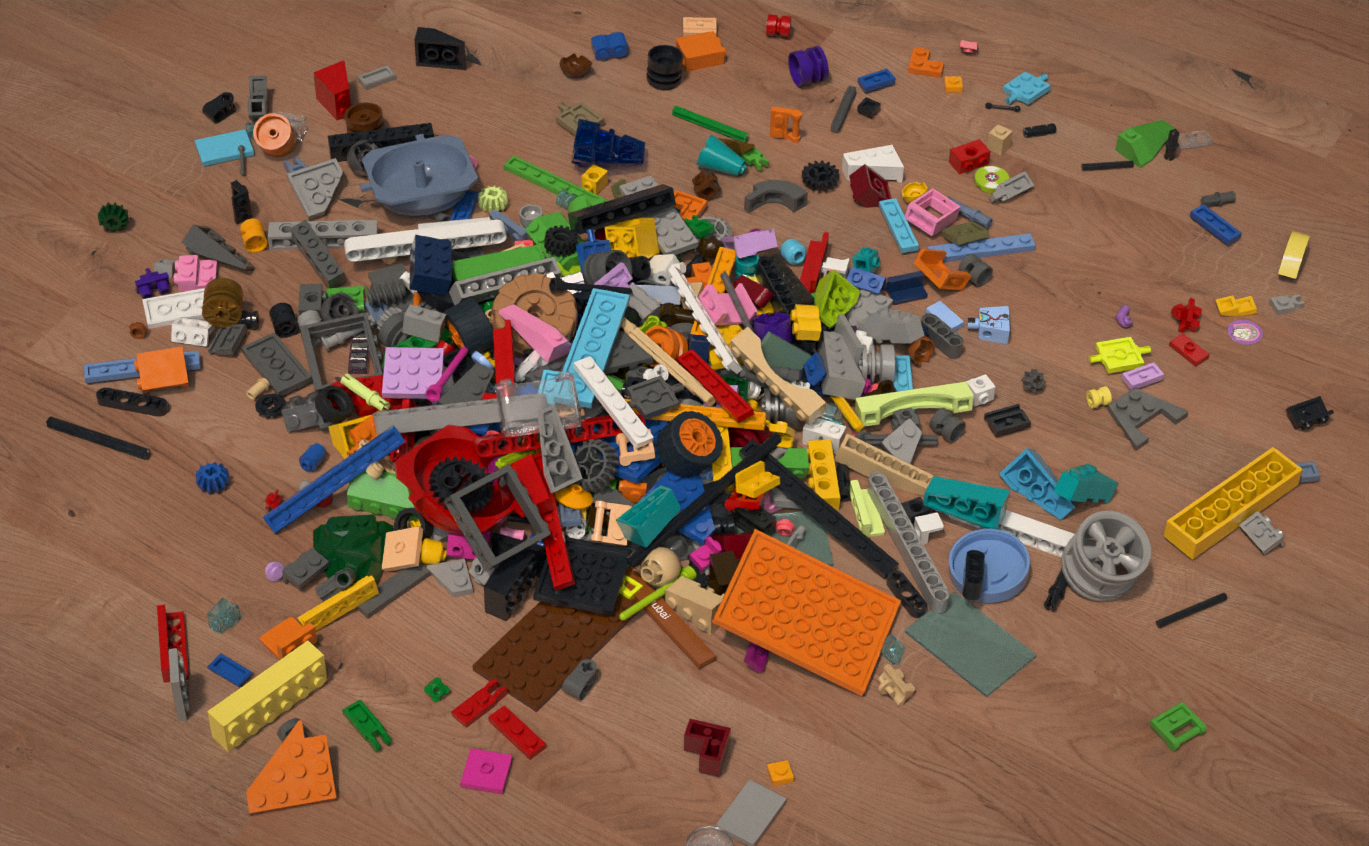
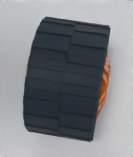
[443,297,494,359]
[656,411,723,478]

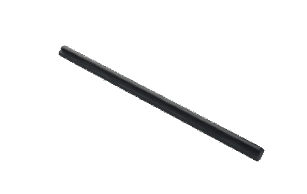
[627,433,782,567]

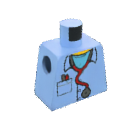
[967,306,1010,344]

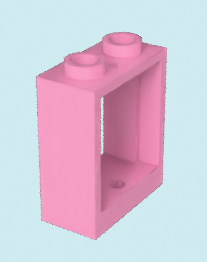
[904,188,961,236]

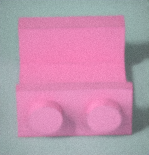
[699,283,758,326]

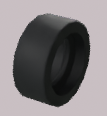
[315,385,353,424]
[394,507,434,541]

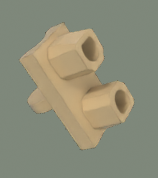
[878,664,915,706]

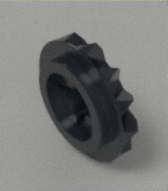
[255,394,286,419]

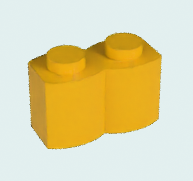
[790,304,821,341]

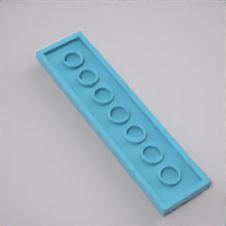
[553,288,630,408]

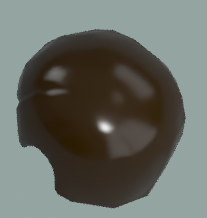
[698,236,726,262]

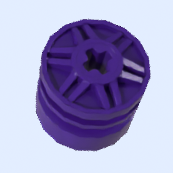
[788,46,829,87]

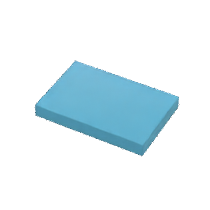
[194,129,254,167]

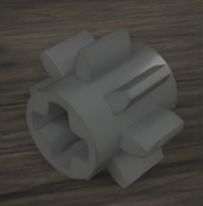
[1021,369,1046,393]

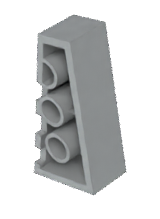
[817,331,866,400]

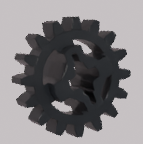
[801,160,840,192]

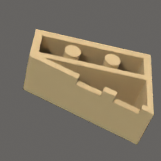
[665,576,724,635]

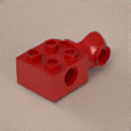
[327,374,401,418]

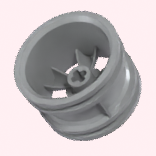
[1061,511,1151,602]

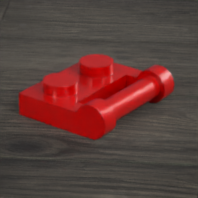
[724,485,769,511]

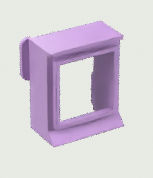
[721,229,778,258]

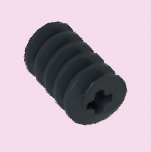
[629,256,651,280]

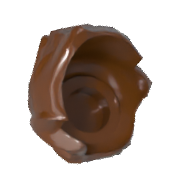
[559,53,592,78]

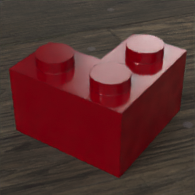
[684,719,731,777]

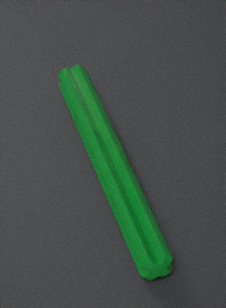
[672,106,749,142]

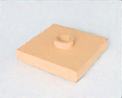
[382,527,423,572]

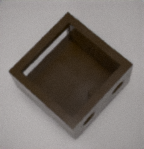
[708,551,740,596]

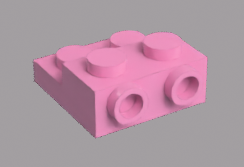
[174,255,218,292]

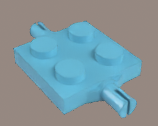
[1003,72,1051,105]

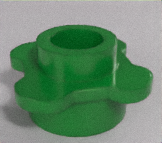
[424,677,449,702]

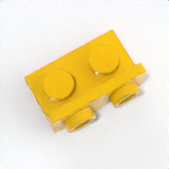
[735,461,780,498]

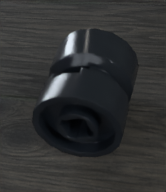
[269,303,298,338]

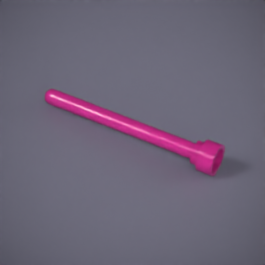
[425,347,468,402]

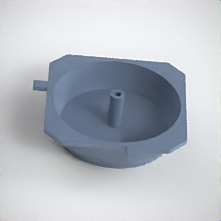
[360,134,478,216]

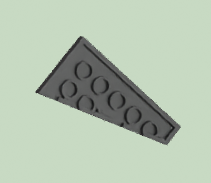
[526,329,653,390]

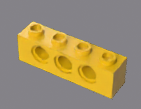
[807,440,840,511]

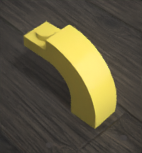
[1278,231,1310,279]

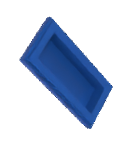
[207,653,253,687]

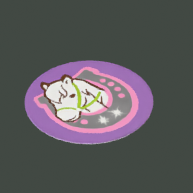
[1228,320,1263,344]

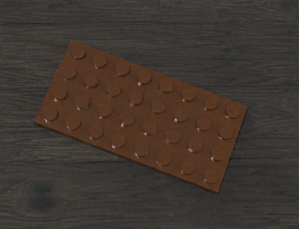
[472,594,641,712]

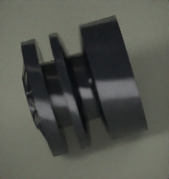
[646,45,683,89]

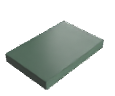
[761,331,811,381]

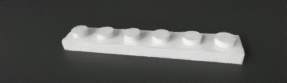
[573,356,654,449]

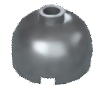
[347,140,378,176]
[321,292,359,321]

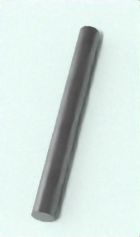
[720,272,754,332]

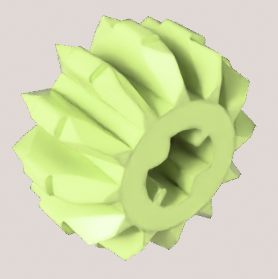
[478,185,508,212]

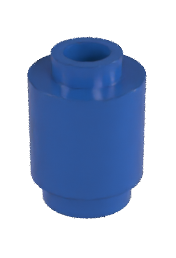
[299,443,327,472]

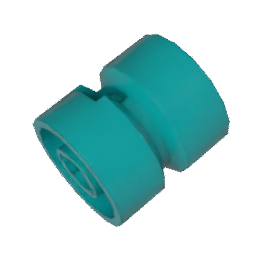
[735,254,759,280]

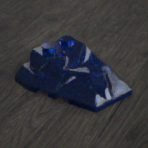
[571,119,645,167]

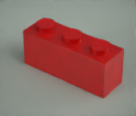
[510,454,556,516]

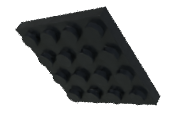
[533,537,633,616]

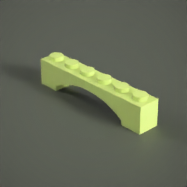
[855,381,973,427]

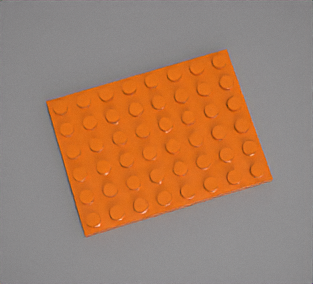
[712,529,901,696]

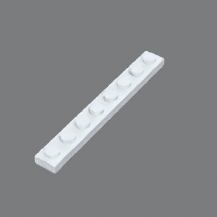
[669,266,743,374]

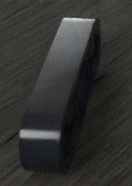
[886,570,927,618]

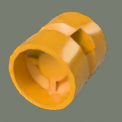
[240,219,267,253]

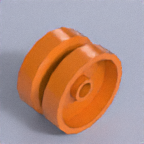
[253,113,296,157]
[644,326,688,367]

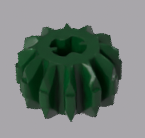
[98,202,129,232]

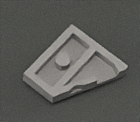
[880,418,922,464]
[426,559,473,598]

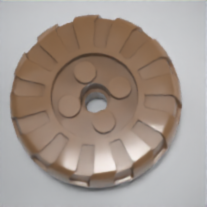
[491,273,578,358]

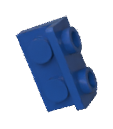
[846,267,887,294]

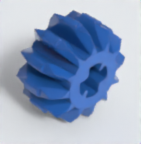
[196,461,229,495]

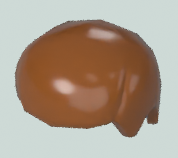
[907,336,935,366]

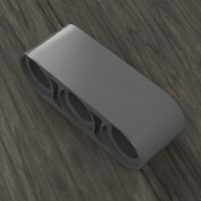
[921,313,964,359]

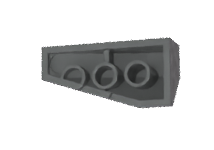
[181,225,255,270]

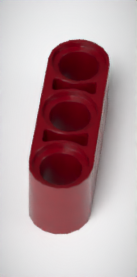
[732,274,774,310]

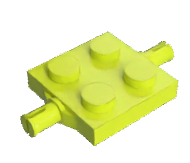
[1089,337,1151,374]

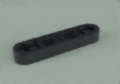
[96,388,169,417]

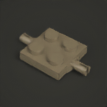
[556,102,604,138]

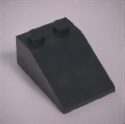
[414,27,466,70]

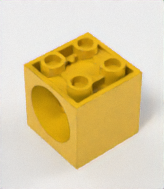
[605,218,659,258]

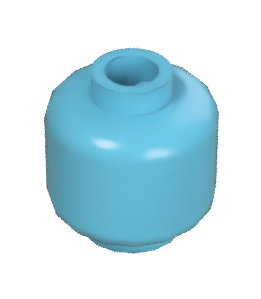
[780,239,807,265]

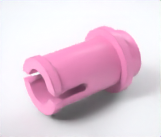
[500,526,525,541]

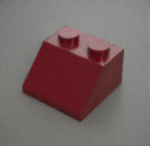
[849,164,892,208]

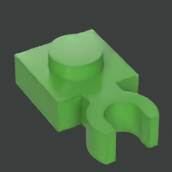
[738,147,769,171]

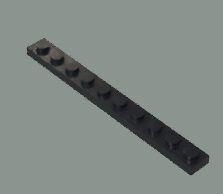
[738,439,899,579]

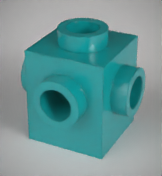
[852,247,880,273]

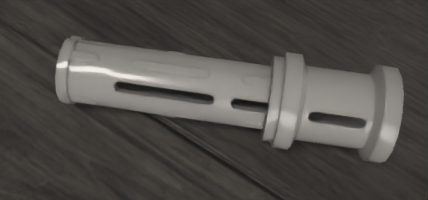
[319,315,376,352]

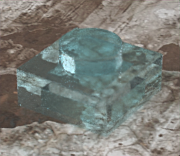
[880,635,905,665]

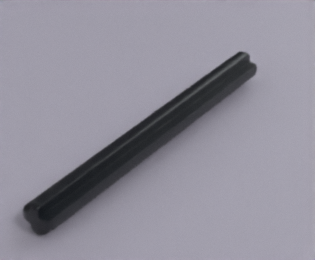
[46,416,151,460]

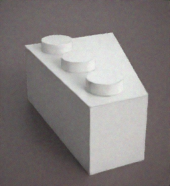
[842,145,904,183]

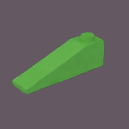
[1115,120,1175,168]

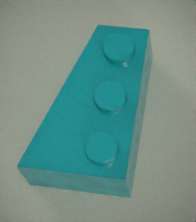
[1053,464,1118,503]
[616,485,681,548]

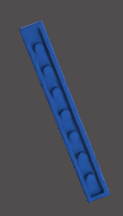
[263,425,406,533]

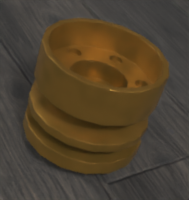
[202,278,243,328]

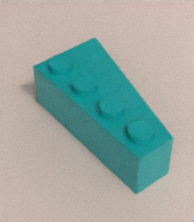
[923,476,1010,529]

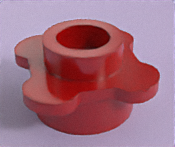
[264,489,282,510]

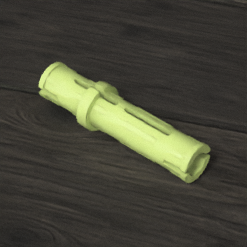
[341,373,390,411]

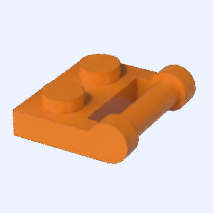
[770,106,802,143]

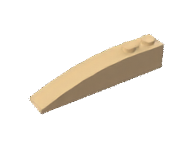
[834,433,933,496]

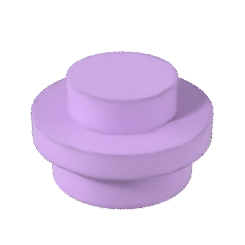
[265,562,284,582]

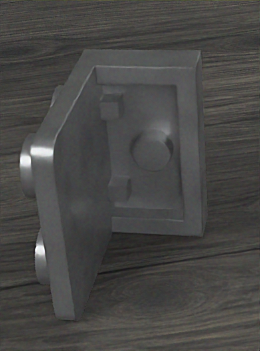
[281,391,326,432]

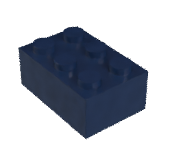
[409,234,452,296]

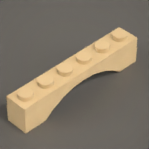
[730,327,826,425]

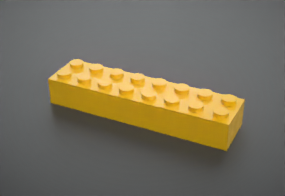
[1163,447,1303,560]

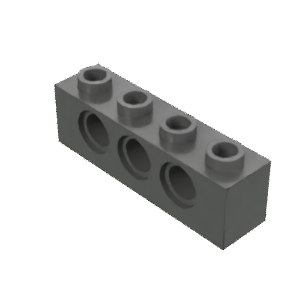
[290,220,346,288]

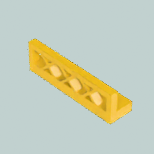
[298,575,379,631]

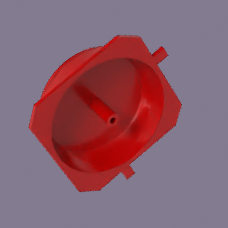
[394,425,526,535]

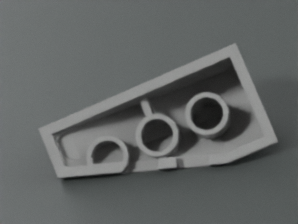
[537,404,583,493]

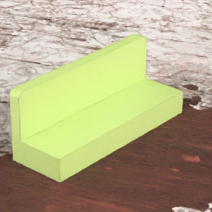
[850,480,885,537]

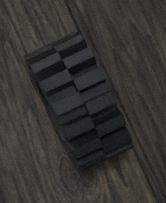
[544,225,578,257]

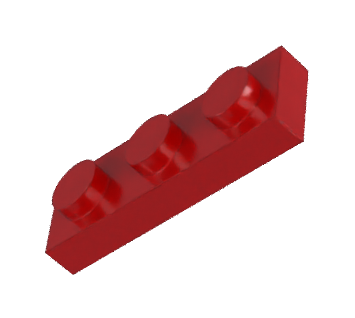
[488,705,546,760]

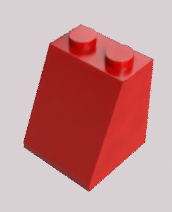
[313,60,351,121]

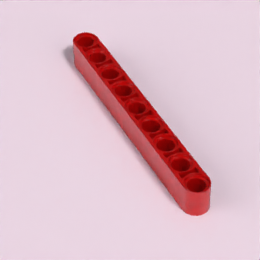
[471,412,645,457]

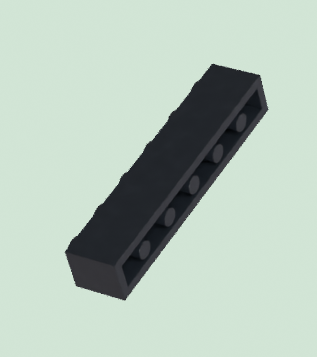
[568,184,676,235]

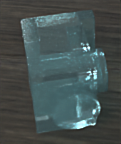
[207,598,241,634]

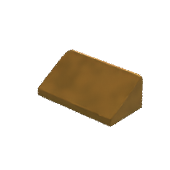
[718,138,755,154]

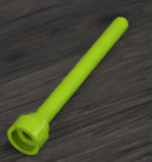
[619,566,697,621]

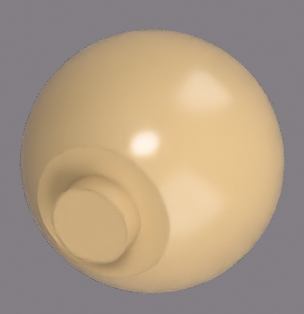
[640,547,681,587]

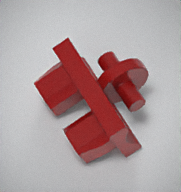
[1171,297,1202,333]

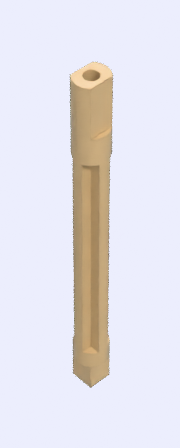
[620,317,716,407]

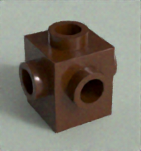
[692,169,721,201]

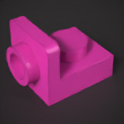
[689,536,722,572]

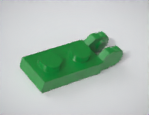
[342,699,392,752]

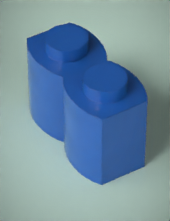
[591,32,628,61]

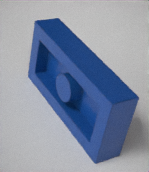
[858,69,896,92]
[803,352,826,386]

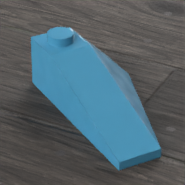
[999,448,1076,520]

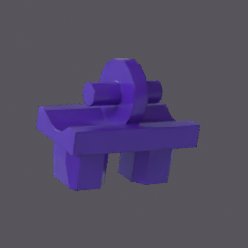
[135,268,169,299]

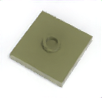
[941,221,989,245]

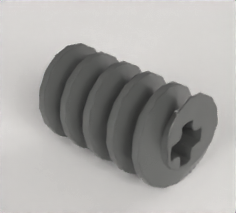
[365,279,406,308]

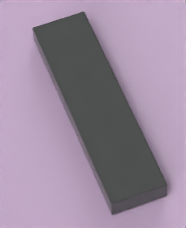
[356,562,430,618]

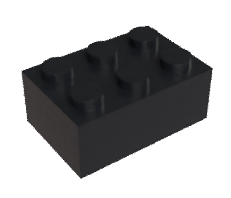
[484,545,538,621]

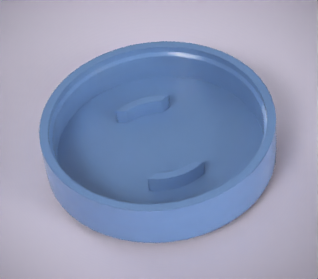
[949,529,1030,603]

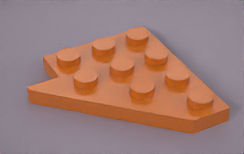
[246,720,336,815]

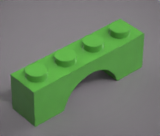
[730,447,809,479]

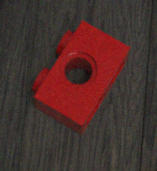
[949,139,991,175]

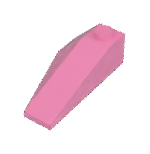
[498,304,572,363]

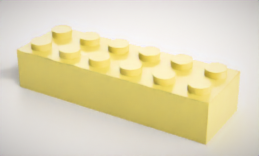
[207,641,327,752]

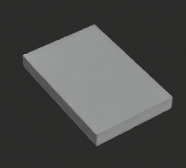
[834,315,863,367]
[716,779,787,846]

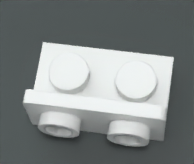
[171,317,215,347]
[515,350,548,383]

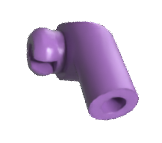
[1116,305,1133,328]

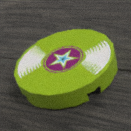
[974,166,1009,193]

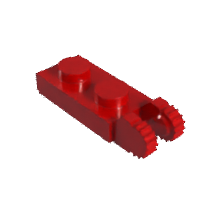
[451,679,508,728]

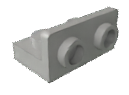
[1239,511,1285,555]

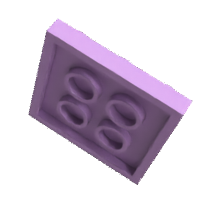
[382,347,444,399]

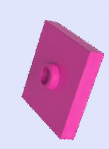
[460,748,513,794]

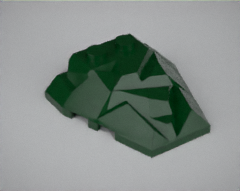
[313,514,394,585]

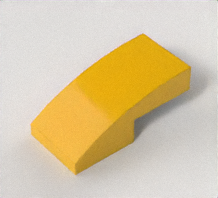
[1215,295,1257,316]

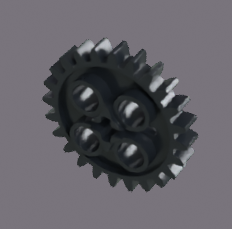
[428,456,495,514]

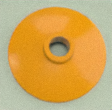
[555,483,593,510]

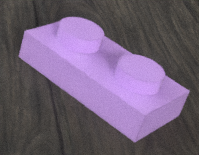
[1121,362,1164,390]

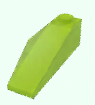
[816,269,860,328]

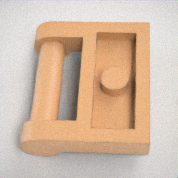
[616,429,655,466]
[591,501,631,546]

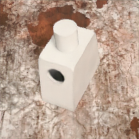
[641,254,686,286]

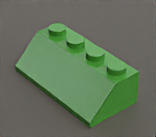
[525,212,585,271]
[347,470,418,522]

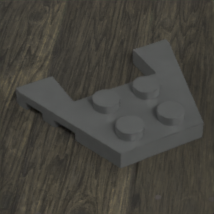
[1107,388,1188,451]

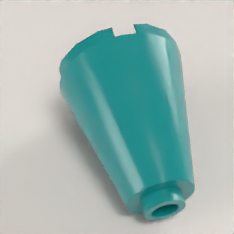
[697,135,747,176]

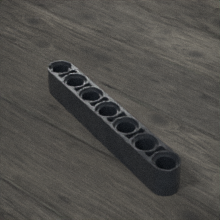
[755,256,817,356]

